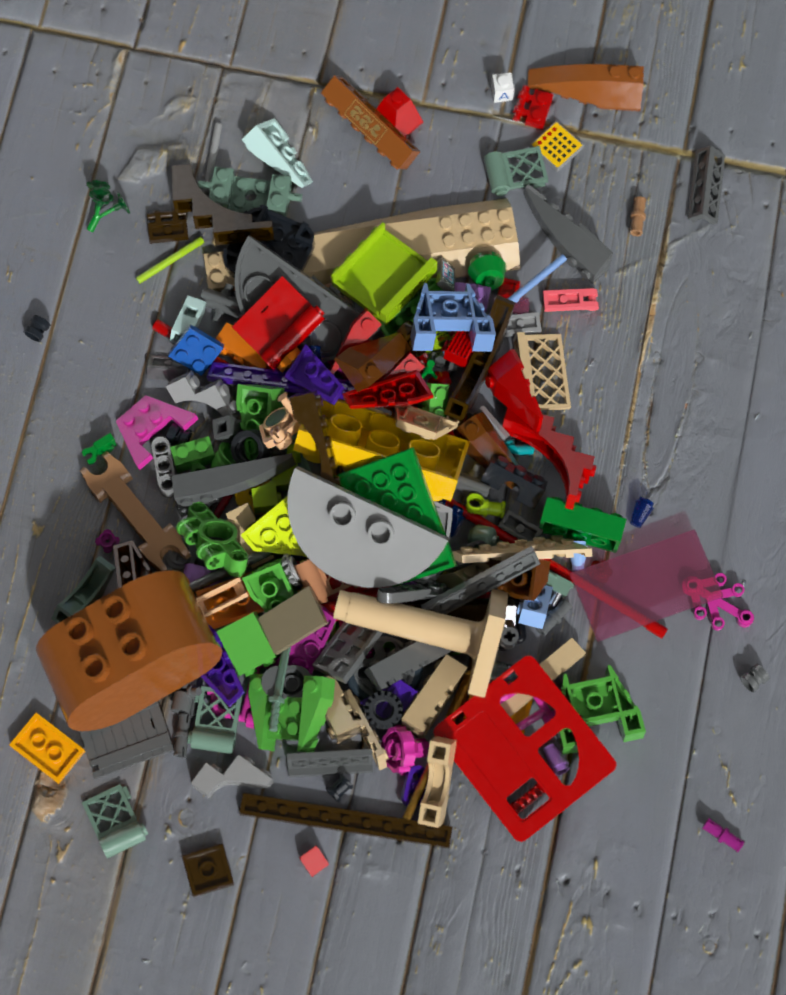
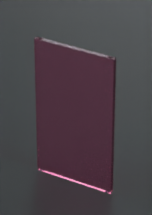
[570,529,723,642]

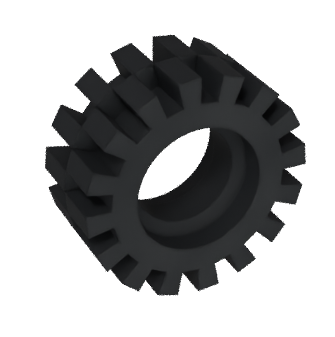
[365,691,403,729]

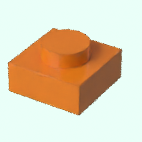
[277,347,301,373]

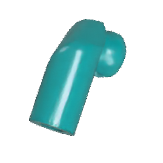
[505,440,534,455]

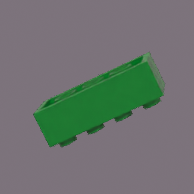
[539,497,627,553]

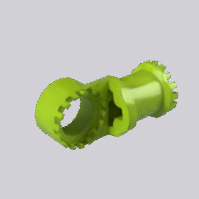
[465,493,506,519]

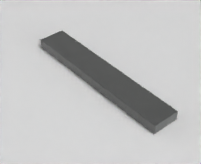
[421,546,540,614]

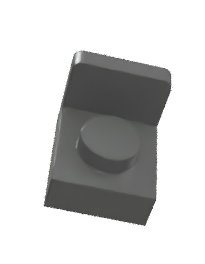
[431,352,458,378]

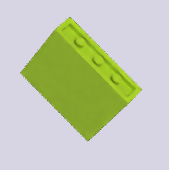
[331,222,437,325]

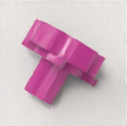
[381,725,430,776]

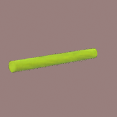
[136,236,205,284]

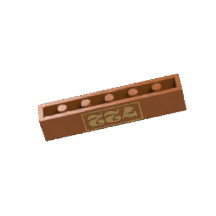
[321,75,421,169]

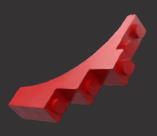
[502,408,597,510]

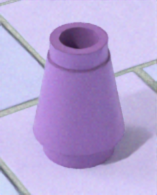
[543,744,570,776]

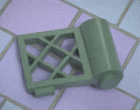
[484,146,548,196]
[188,686,243,754]
[82,784,148,859]

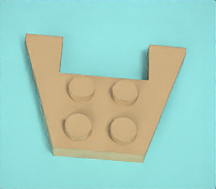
[393,405,467,440]

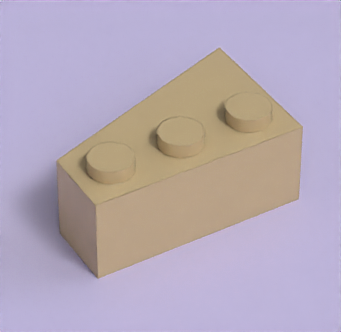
[325,676,360,744]

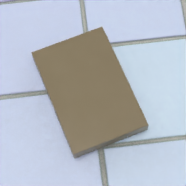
[258,586,328,655]

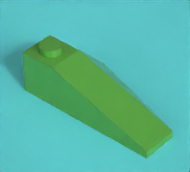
[236,384,285,461]
[242,558,298,613]

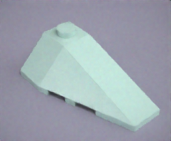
[242,118,313,188]

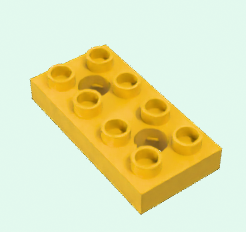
[293,399,470,501]

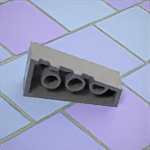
[364,640,451,692]

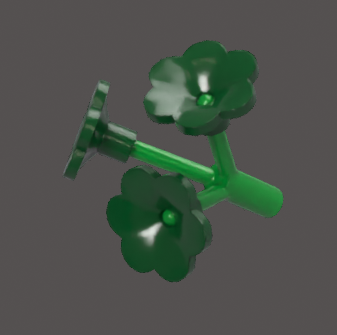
[86,180,130,233]

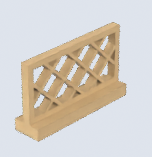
[513,332,571,410]

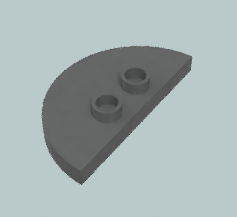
[235,235,381,362]

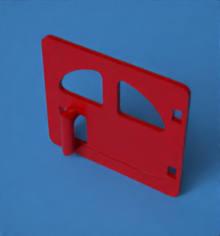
[434,656,616,842]

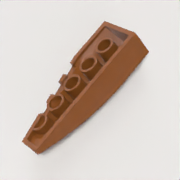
[528,64,644,111]

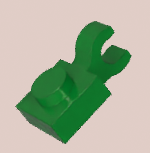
[81,433,117,465]

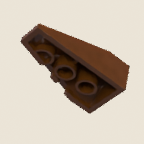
[454,412,519,489]
[484,557,550,601]

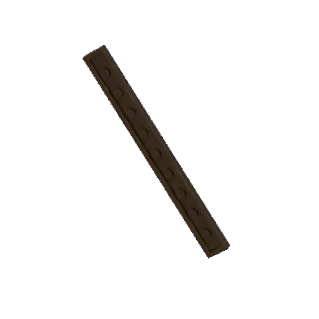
[239,793,453,849]

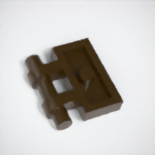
[147,208,189,244]

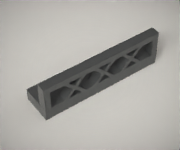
[688,145,725,225]

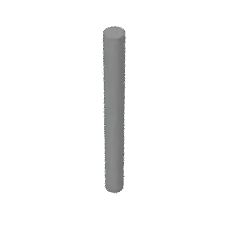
[203,123,222,195]

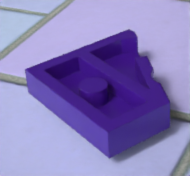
[361,680,418,718]

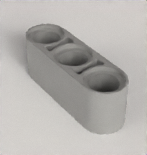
[151,437,175,498]

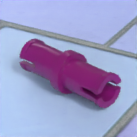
[702,818,745,853]

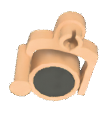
[259,393,301,450]

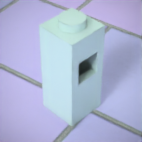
[170,296,206,344]

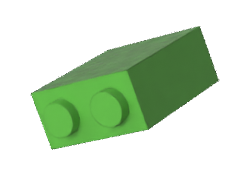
[216,611,279,677]

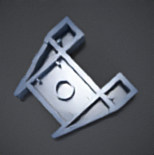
[410,283,496,352]

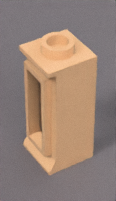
[196,578,248,617]

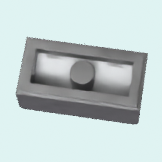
[147,355,189,381]

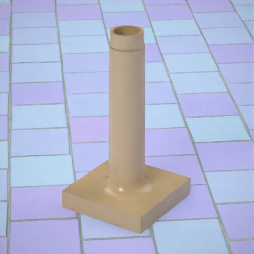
[333,589,508,698]

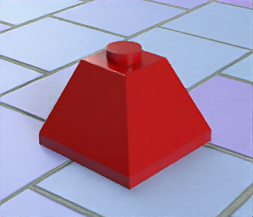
[376,87,423,137]

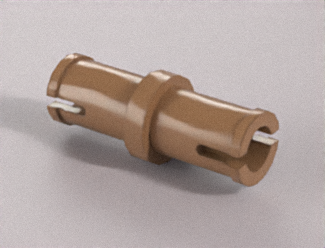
[630,196,646,236]

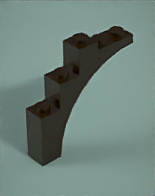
[444,295,516,422]

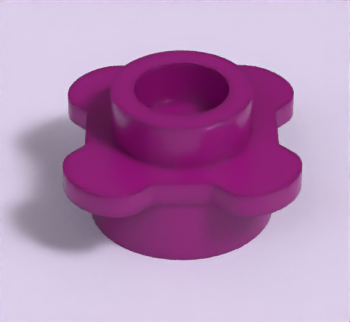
[95,529,120,553]

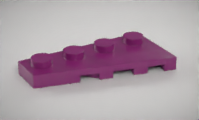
[270,605,336,675]

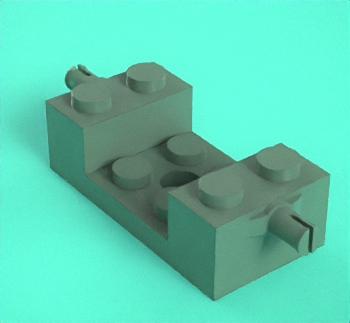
[198,166,303,217]

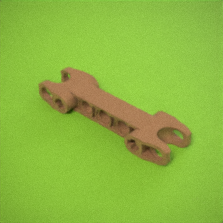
[80,451,191,572]

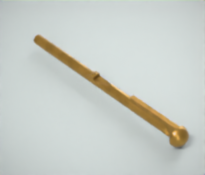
[403,670,471,820]

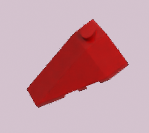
[485,349,543,432]

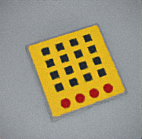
[530,121,584,172]

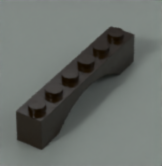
[289,390,342,487]

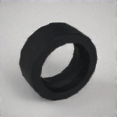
[231,429,271,463]

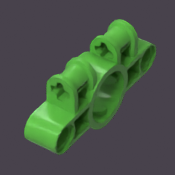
[176,502,248,577]

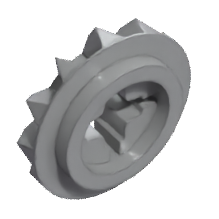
[281,554,301,586]

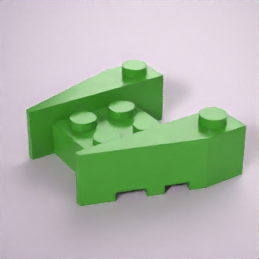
[557,665,646,755]
[249,674,335,753]

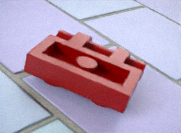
[512,85,554,130]

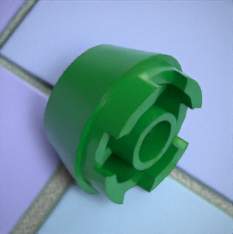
[468,251,506,290]

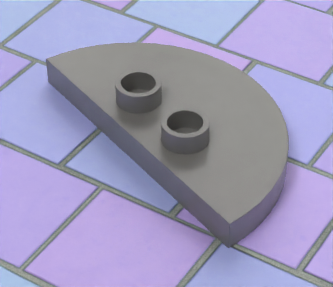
[287,466,449,588]

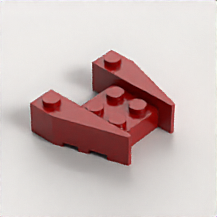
[329,308,425,384]

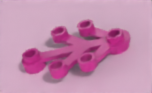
[681,573,754,631]

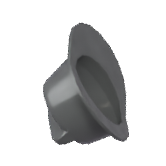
[261,665,311,699]

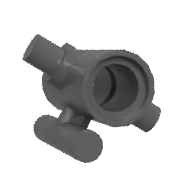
[201,283,241,322]
[455,464,492,504]
[168,677,204,718]

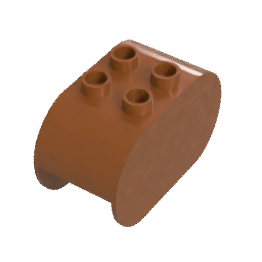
[36,571,222,731]

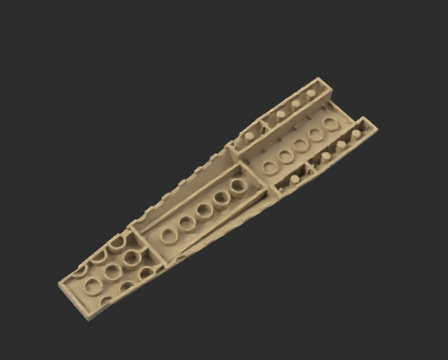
[204,198,520,291]

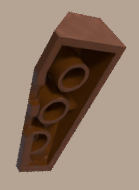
[334,332,412,392]

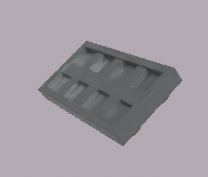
[312,621,383,684]

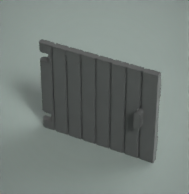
[79,701,174,779]

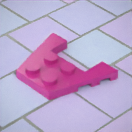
[116,395,198,470]

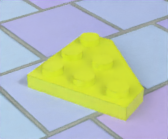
[241,496,307,557]

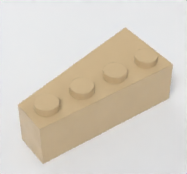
[400,654,467,739]

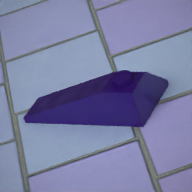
[200,624,245,707]

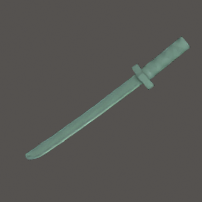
[268,647,291,732]

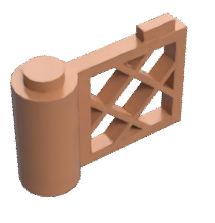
[294,559,359,605]

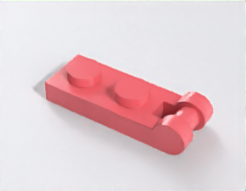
[543,288,599,312]

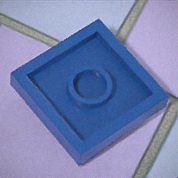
[168,324,224,376]

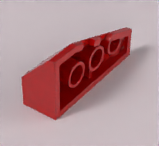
[342,370,434,409]

